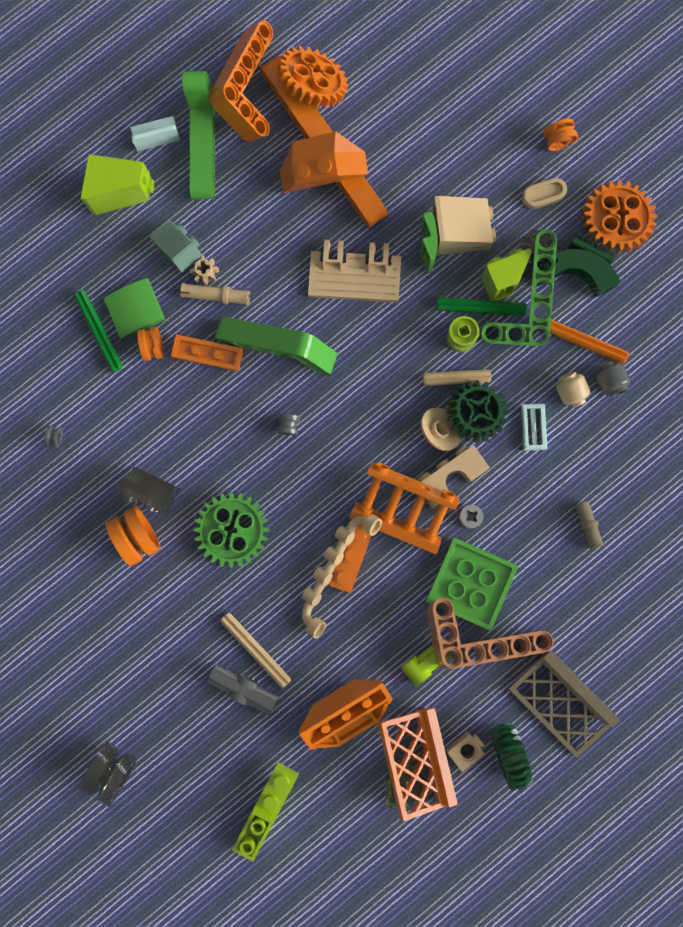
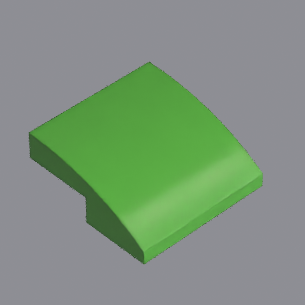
[420,211,438,273]
[104,279,165,339]

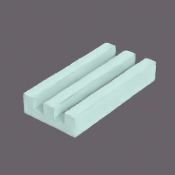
[521,404,547,451]

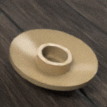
[421,408,461,451]

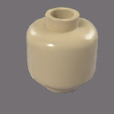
[556,371,590,407]

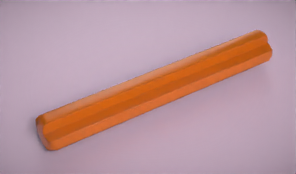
[542,319,629,364]

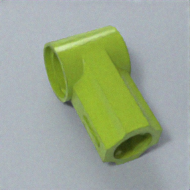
[401,644,450,687]

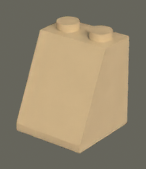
[432,196,496,256]

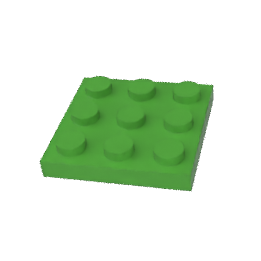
[425,537,519,631]

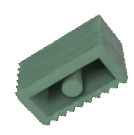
[150,220,202,272]

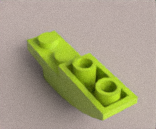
[232,762,299,862]

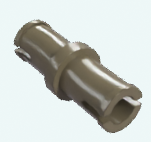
[575,501,604,550]

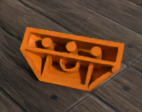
[280,131,368,194]
[298,679,393,750]

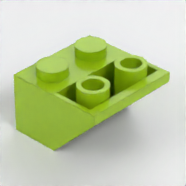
[481,248,532,301]

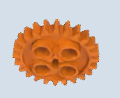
[277,46,348,108]
[581,180,657,253]

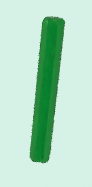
[74,290,123,373]
[436,297,527,316]

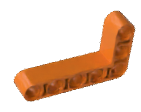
[209,20,273,142]

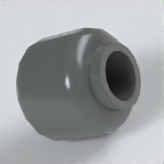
[596,361,631,398]

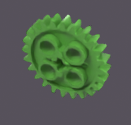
[193,492,270,568]

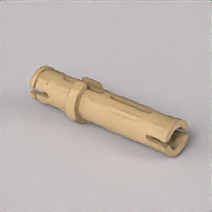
[180,283,250,305]

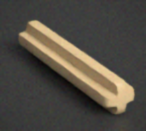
[423,369,491,386]

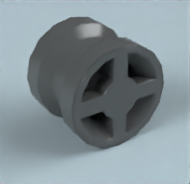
[275,413,300,436]

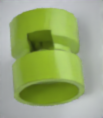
[446,316,479,353]

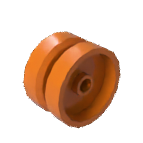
[105,505,161,566]

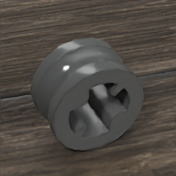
[44,426,63,448]

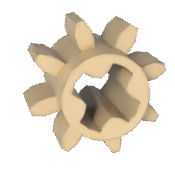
[190,255,219,286]

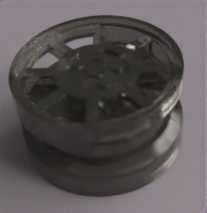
[520,230,553,266]

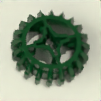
[445,380,508,443]
[491,723,533,791]

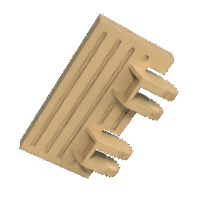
[308,240,401,303]

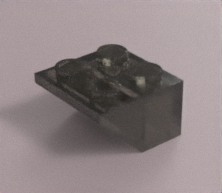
[116,466,180,515]

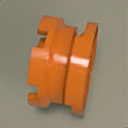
[543,119,579,151]
[137,327,164,361]

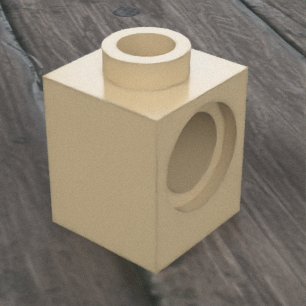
[445,731,485,772]

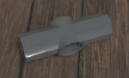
[207,664,279,715]

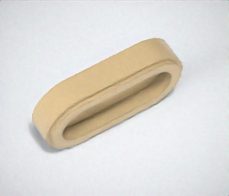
[522,178,567,209]

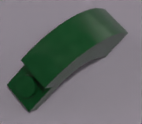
[537,249,621,298]

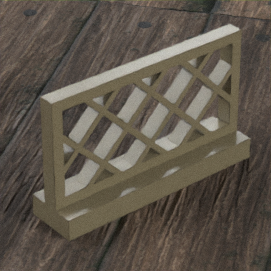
[509,650,619,758]

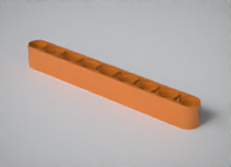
[260,56,388,228]

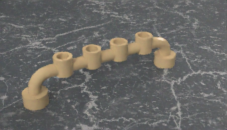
[302,514,382,639]

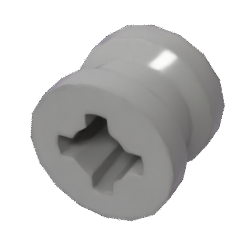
[458,505,484,529]

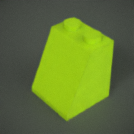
[81,154,154,215]

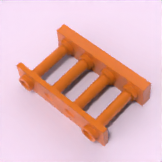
[349,462,459,554]

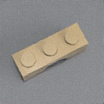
[417,445,490,509]

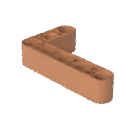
[427,598,554,669]

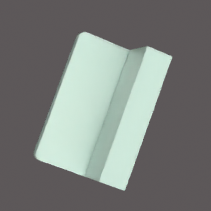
[130,116,180,151]

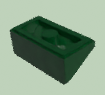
[568,234,615,265]

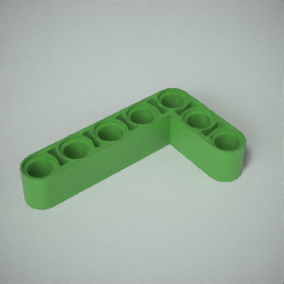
[182,71,215,200]
[481,229,557,346]
[214,317,338,376]

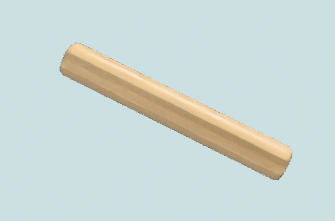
[220,613,291,688]

